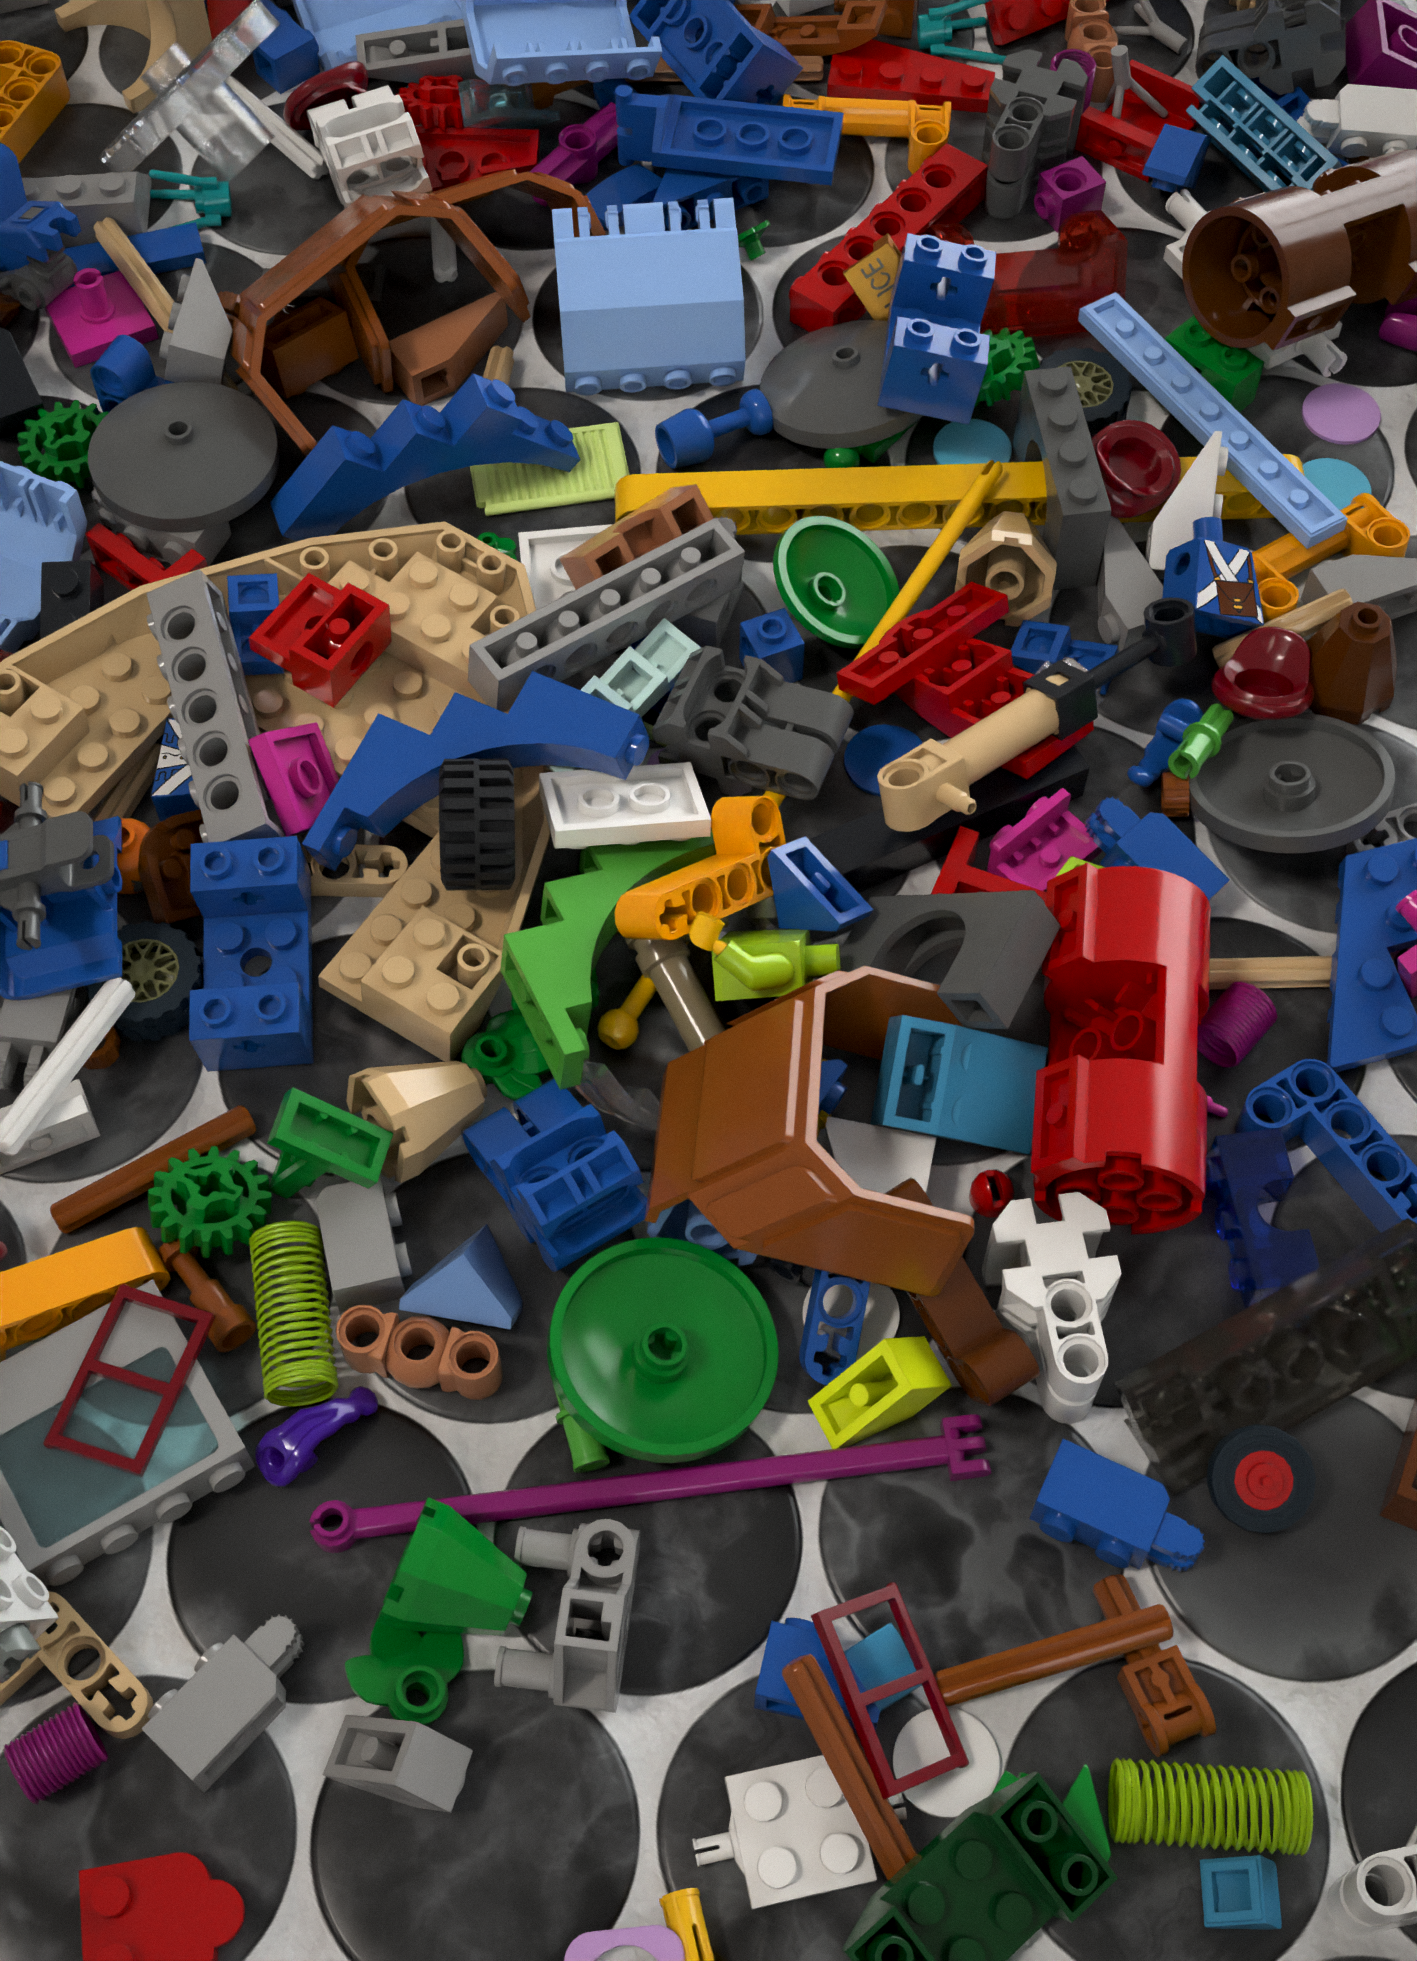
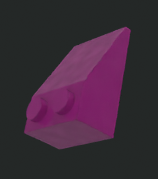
[1346,0,1417,90]

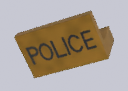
[843,233,902,321]

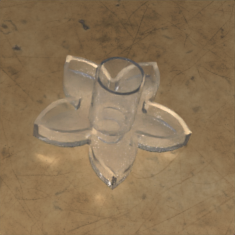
[98,0,280,182]

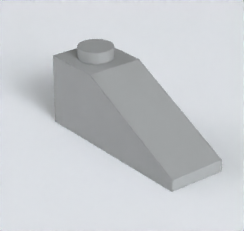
[355,19,487,85]
[1097,516,1163,652]
[1301,554,1417,619]

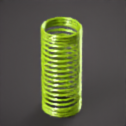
[249,1220,339,1407]
[1108,1757,1313,1856]

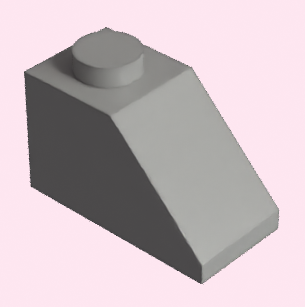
[323,1715,473,1813]

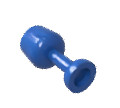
[655,389,773,469]

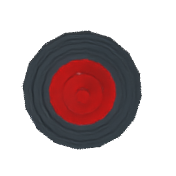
[1206,1424,1316,1534]

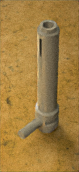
[623,916,729,1052]

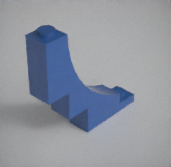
[302,671,649,871]

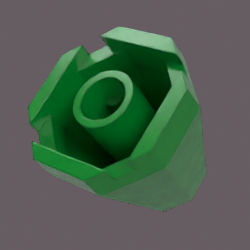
[376,1497,533,1636]

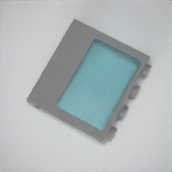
[0,1279,255,1586]

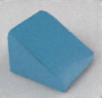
[844,1622,922,1712]
[1200,1855,1282,1930]

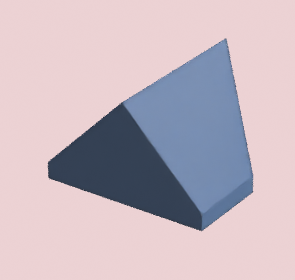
[399,1224,523,1329]

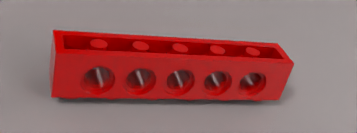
[788,143,988,332]

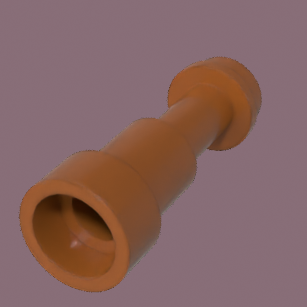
[158,1238,257,1352]

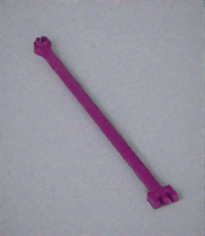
[309,1414,992,1553]

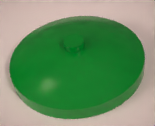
[547,1237,779,1463]

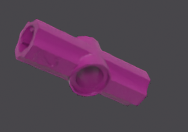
[530,102,619,207]

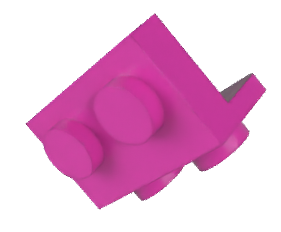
[987,788,1102,892]

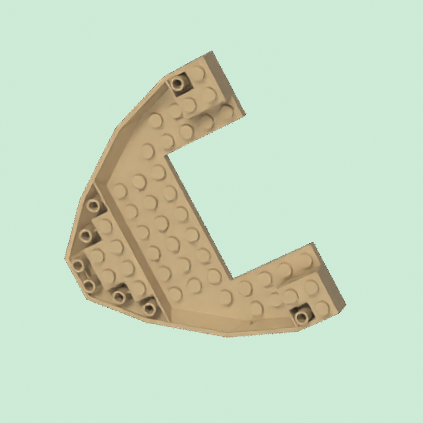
[0,521,552,1062]

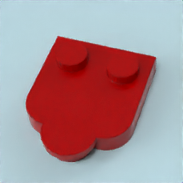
[79,1852,245,1961]

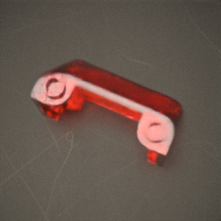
[930,210,1128,337]

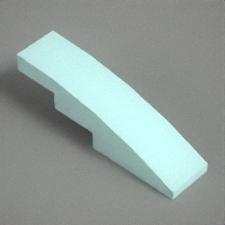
[546,618,701,772]

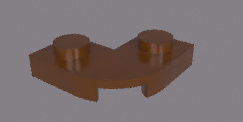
[138,809,204,924]

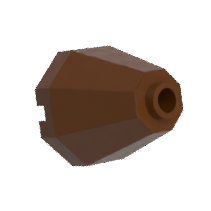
[1306,601,1397,725]

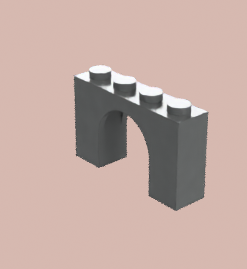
[1012,366,1112,590]
[840,890,1061,1029]

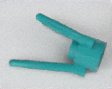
[917,0,1006,64]
[149,170,232,229]

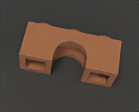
[559,484,714,590]

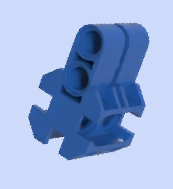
[461,1079,647,1272]

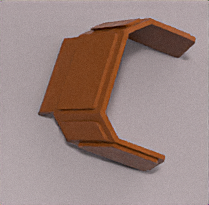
[325,169,606,394]
[230,191,531,457]
[645,965,974,1296]

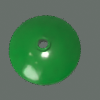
[773,516,900,649]

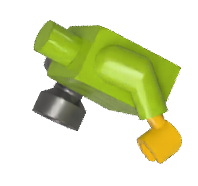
[689,895,841,1001]

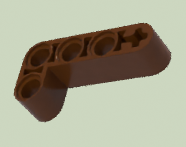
[884,1177,1040,1406]

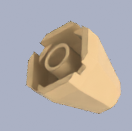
[954,511,1057,627]
[346,1061,487,1183]

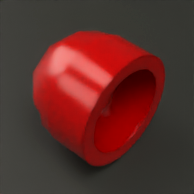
[969,1169,1015,1218]

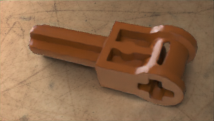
[1093,1574,1216,1757]

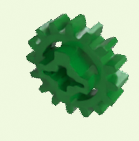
[974,328,1040,408]
[17,400,109,488]
[148,1146,272,1258]

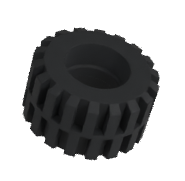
[439,758,515,891]

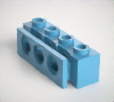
[1186,55,1342,193]

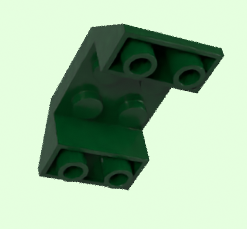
[841,1772,1118,1961]

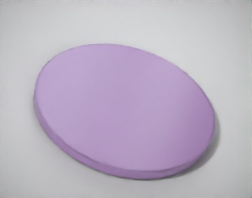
[1302,383,1381,445]

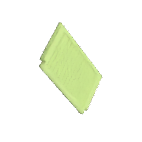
[470,422,630,516]

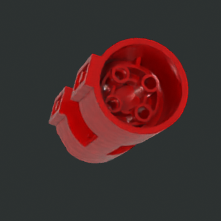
[1031,862,1211,1234]

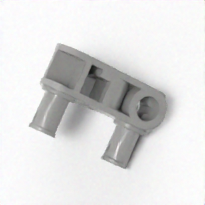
[494,1519,640,1713]

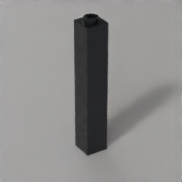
[809,745,1090,893]

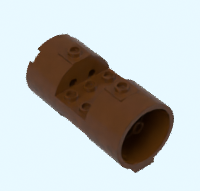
[1182,149,1417,351]

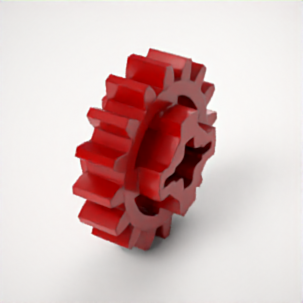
[396,74,488,130]

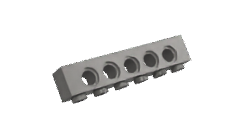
[468,518,745,712]
[146,569,286,843]

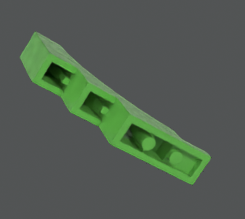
[500,828,716,1090]

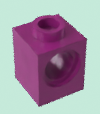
[1034,156,1106,233]

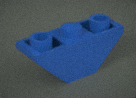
[652,168,769,231]

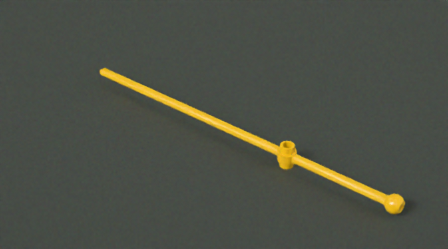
[597,460,1003,1050]

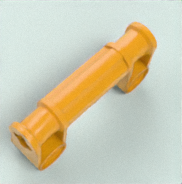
[783,94,951,175]
[1251,493,1410,623]

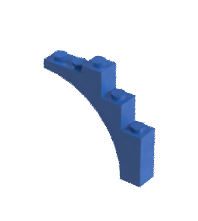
[270,373,581,541]

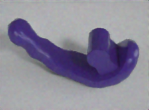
[255,1386,378,1487]

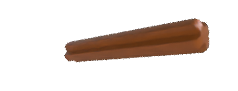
[50,1105,256,1233]
[934,1604,1174,1706]
[782,1654,917,1880]

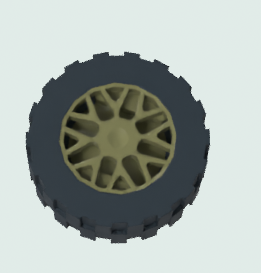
[1035,347,1132,438]
[85,921,203,1042]

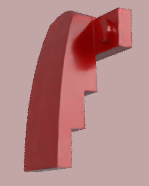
[836,581,1094,779]

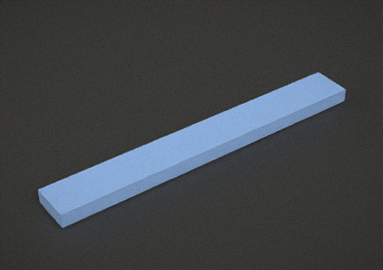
[1078,292,1348,549]

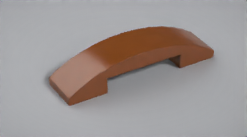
[734,0,888,56]

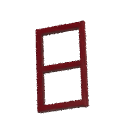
[43,1284,215,1477]
[811,1582,969,1800]

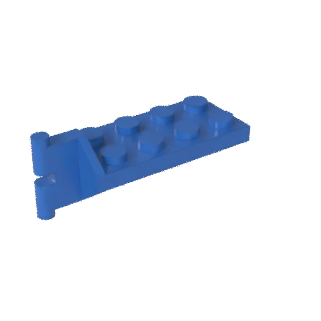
[615,85,844,186]

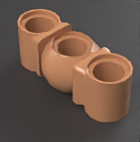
[1065,0,1119,103]
[336,1305,503,1400]

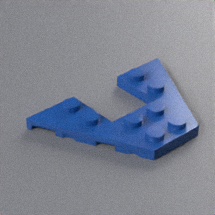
[1326,838,1417,1072]

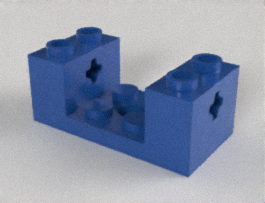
[629,0,803,105]
[877,233,996,425]
[189,836,314,1072]

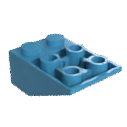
[870,1015,1048,1155]

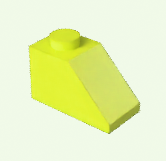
[808,1336,952,1449]

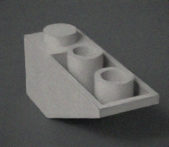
[159,258,233,385]

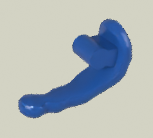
[1127,698,1204,787]

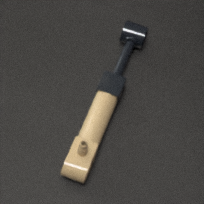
[877,598,1197,832]

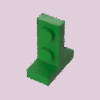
[267,1087,394,1199]

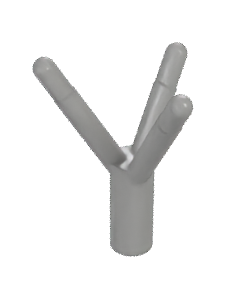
[1112,0,1188,54]
[1105,45,1168,119]

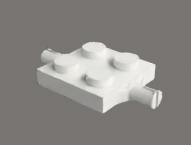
[692,1755,907,1910]

